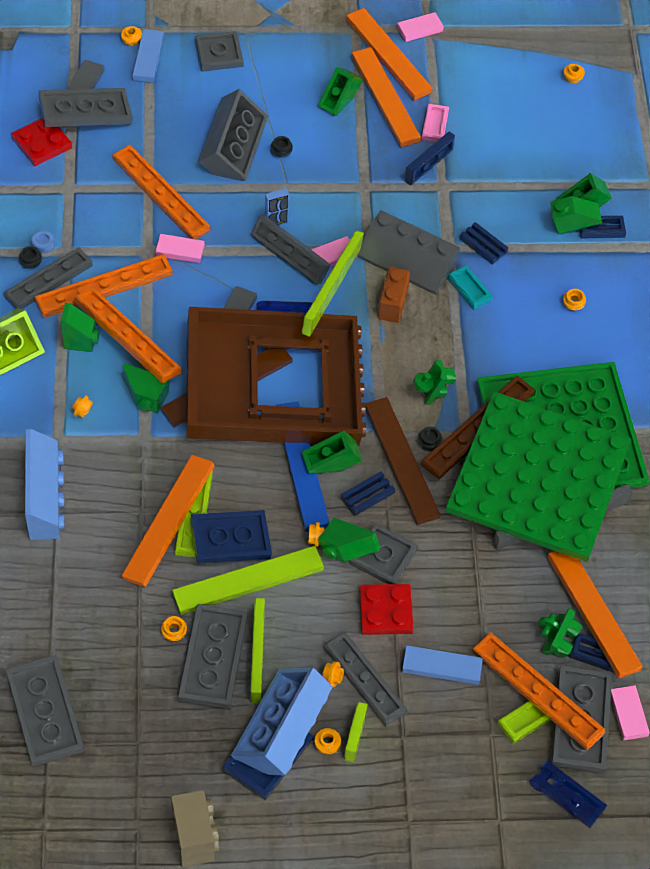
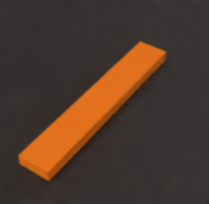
[346,8,433,101]
[352,47,421,148]
[112,145,211,239]
[35,254,173,318]
[75,287,181,384]
[122,455,215,588]
[547,551,643,678]
[473,632,606,751]

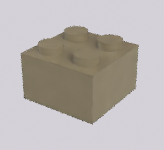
[171,790,219,867]

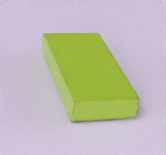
[497,701,551,744]
[344,702,368,762]

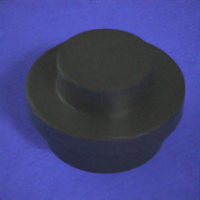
[271,136,293,157]
[19,246,42,268]
[418,427,442,450]

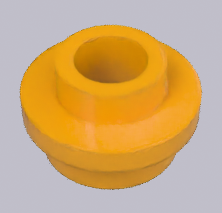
[121,26,142,46]
[563,64,585,84]
[563,289,586,311]
[72,395,93,418]
[308,522,324,547]
[161,616,187,642]
[323,661,344,688]
[315,728,341,755]

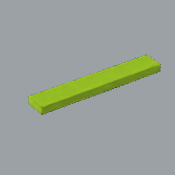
[302,231,364,337]
[172,546,324,615]

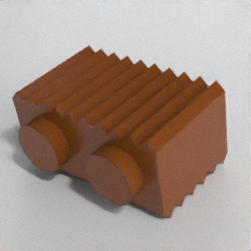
[377,267,411,323]

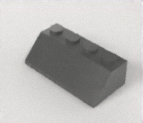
[198,89,268,181]
[357,210,460,295]

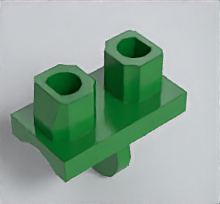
[413,360,456,405]
[537,608,583,658]

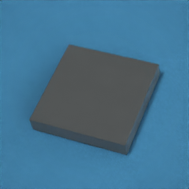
[195,31,244,72]
[350,523,418,584]

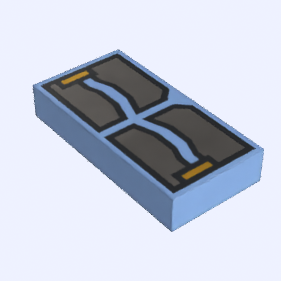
[265,188,289,225]

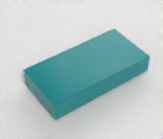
[447,265,493,310]

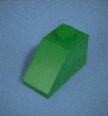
[318,67,363,116]
[556,173,612,207]
[550,196,602,234]
[61,303,100,352]
[123,363,169,414]
[302,430,363,474]
[318,518,381,562]

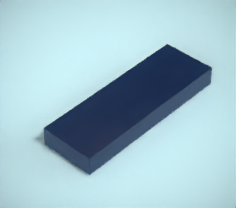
[405,131,455,186]

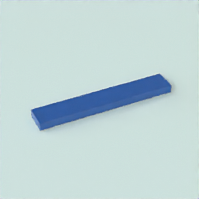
[275,401,329,532]

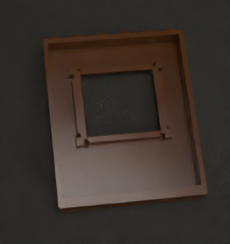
[186,306,366,446]

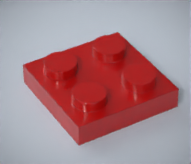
[11,118,72,167]
[359,584,414,635]

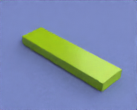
[175,470,213,557]
[251,598,265,704]

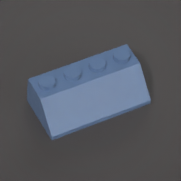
[25,429,65,540]
[231,668,333,775]

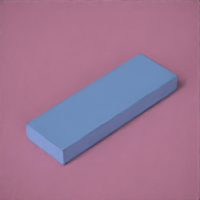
[133,29,164,83]
[402,645,483,685]

